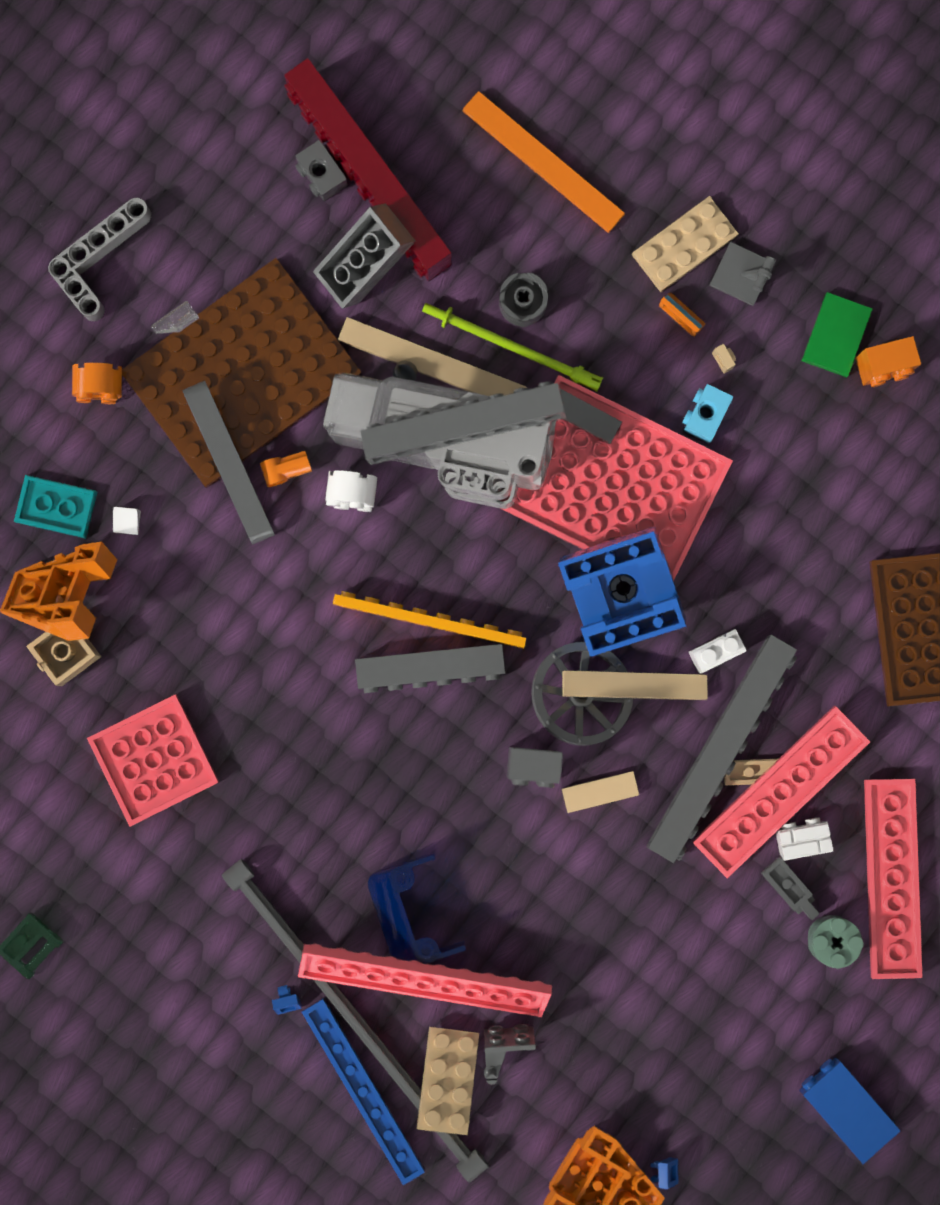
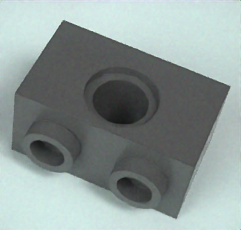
[295,140,348,202]

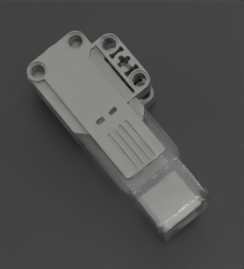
[323,372,556,509]

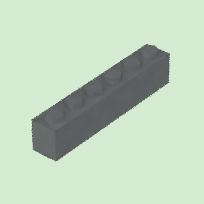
[355,644,505,693]

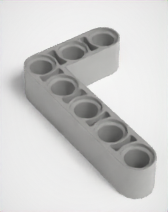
[48,198,151,321]

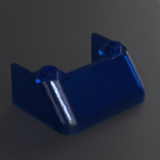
[368,852,466,964]

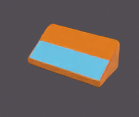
[659,293,705,337]

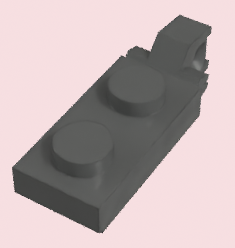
[760,857,819,920]

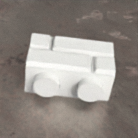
[689,629,746,674]
[776,818,833,860]

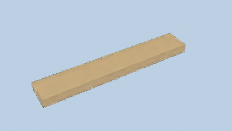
[562,671,708,700]

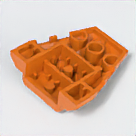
[543,1126,665,1205]

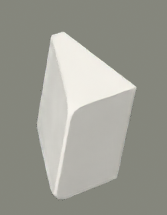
[113,507,141,535]

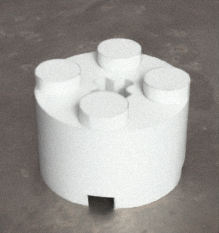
[325,471,377,512]

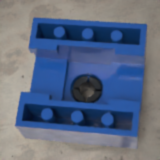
[558,526,686,657]

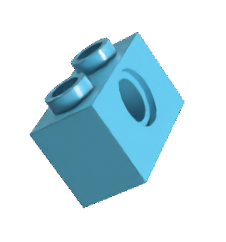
[682,384,733,443]

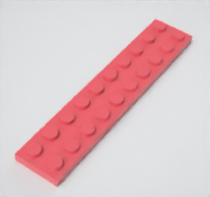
[298,944,552,1017]

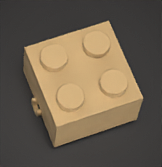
[26,632,101,686]

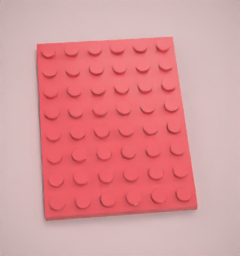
[499,375,733,581]

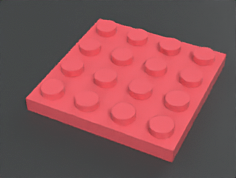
[87,694,219,826]

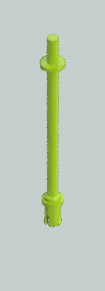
[422,303,603,392]

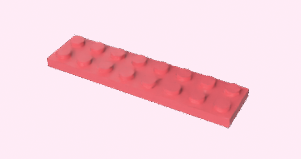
[692,706,870,878]
[864,779,922,979]

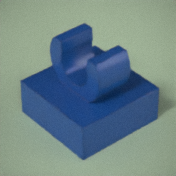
[272,985,302,1015]
[650,1157,678,1189]

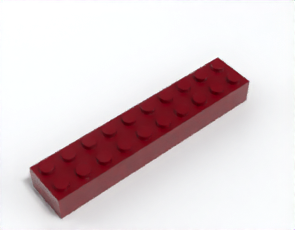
[284,58,452,282]

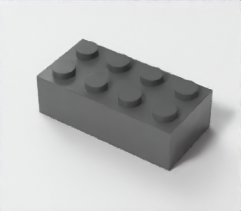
[313,203,416,309]
[507,747,563,788]

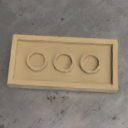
[632,196,738,292]
[417,1027,479,1135]

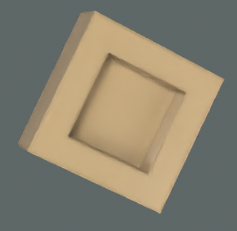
[712,344,736,374]

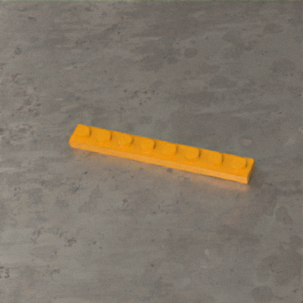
[333,591,526,649]

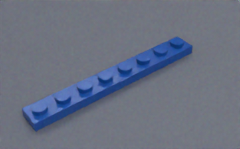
[302,998,425,1185]

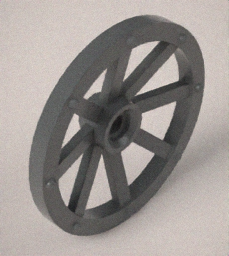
[532,642,633,746]

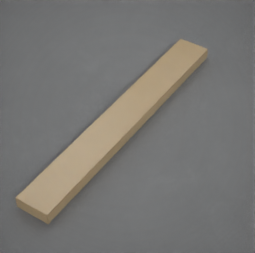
[338,317,527,396]

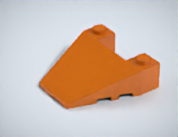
[0,542,117,641]

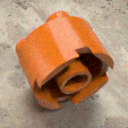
[72,363,122,404]

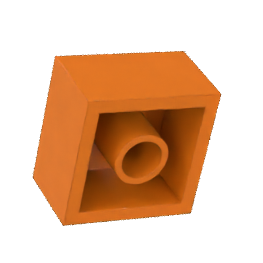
[856,336,921,387]

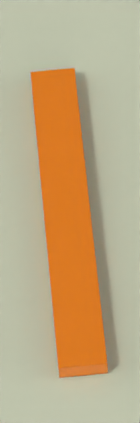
[463,91,625,233]

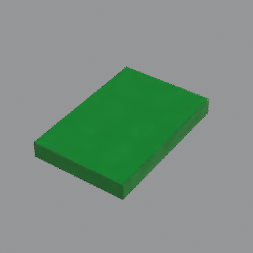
[801,292,872,377]

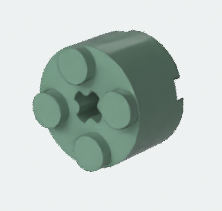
[808,915,863,969]

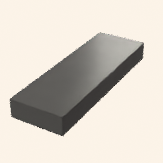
[560,388,622,444]

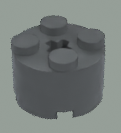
[499,273,548,327]

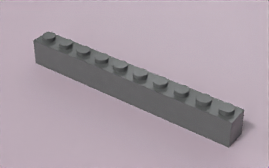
[646,635,797,863]

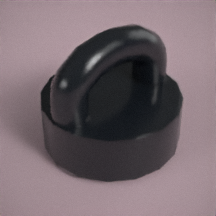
[392,361,418,387]

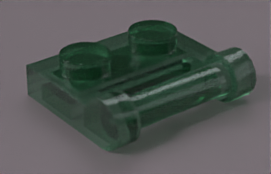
[0,912,63,979]

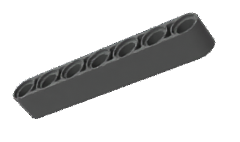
[182,380,275,545]

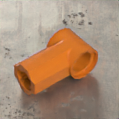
[260,451,312,487]

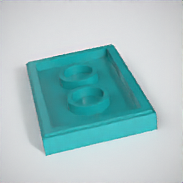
[14,475,98,539]

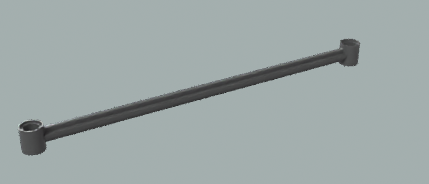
[222,859,489,1183]

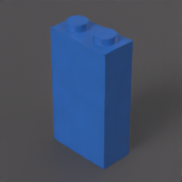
[799,1058,900,1164]

